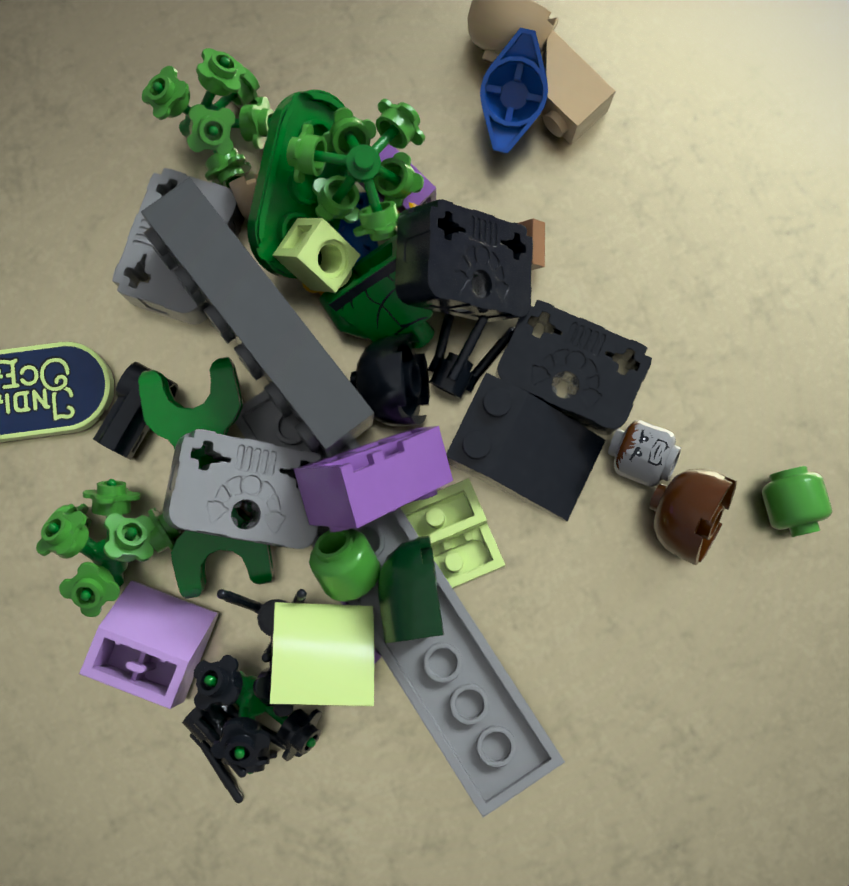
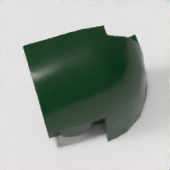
[378,535,444,644]

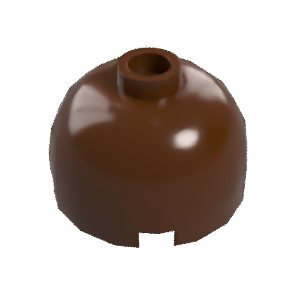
[649,469,737,565]

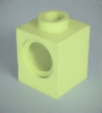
[272,218,360,293]

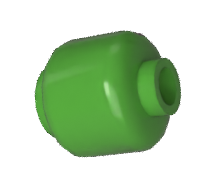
[762,466,832,537]
[309,529,381,601]

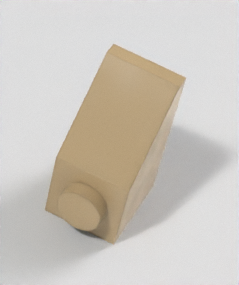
[541,30,616,145]

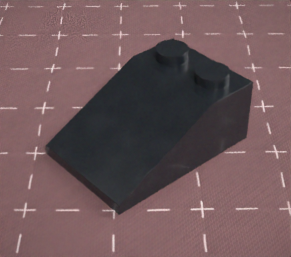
[446,372,606,522]

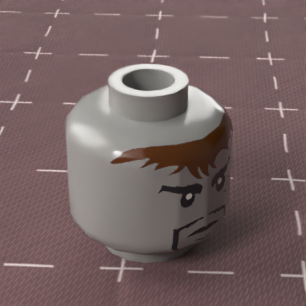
[608,420,681,487]

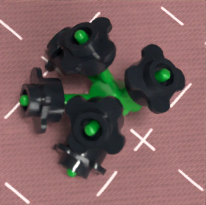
[194,655,322,774]

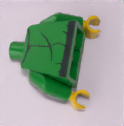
[302,202,435,348]

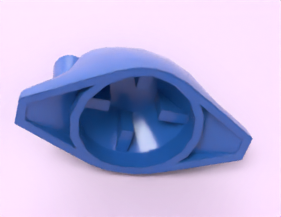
[480,28,548,153]

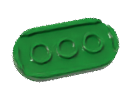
[247,89,348,279]

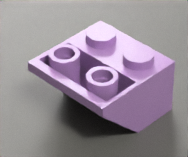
[79,581,219,709]

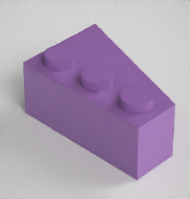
[294,426,453,532]

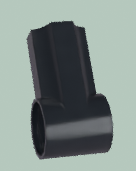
[93,362,178,460]

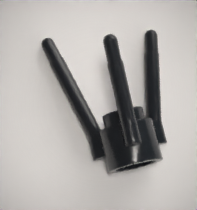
[427,313,515,399]
[217,589,307,663]
[182,704,302,804]

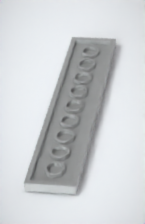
[235,390,565,817]

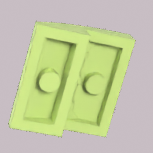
[400,478,506,589]
[269,602,374,706]

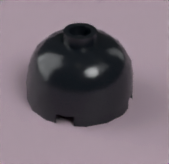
[350,332,430,426]

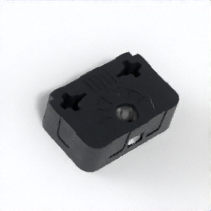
[395,199,533,322]
[495,300,652,435]

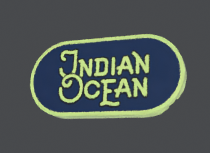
[0,342,115,442]

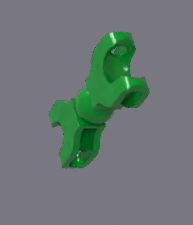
[138,357,274,599]

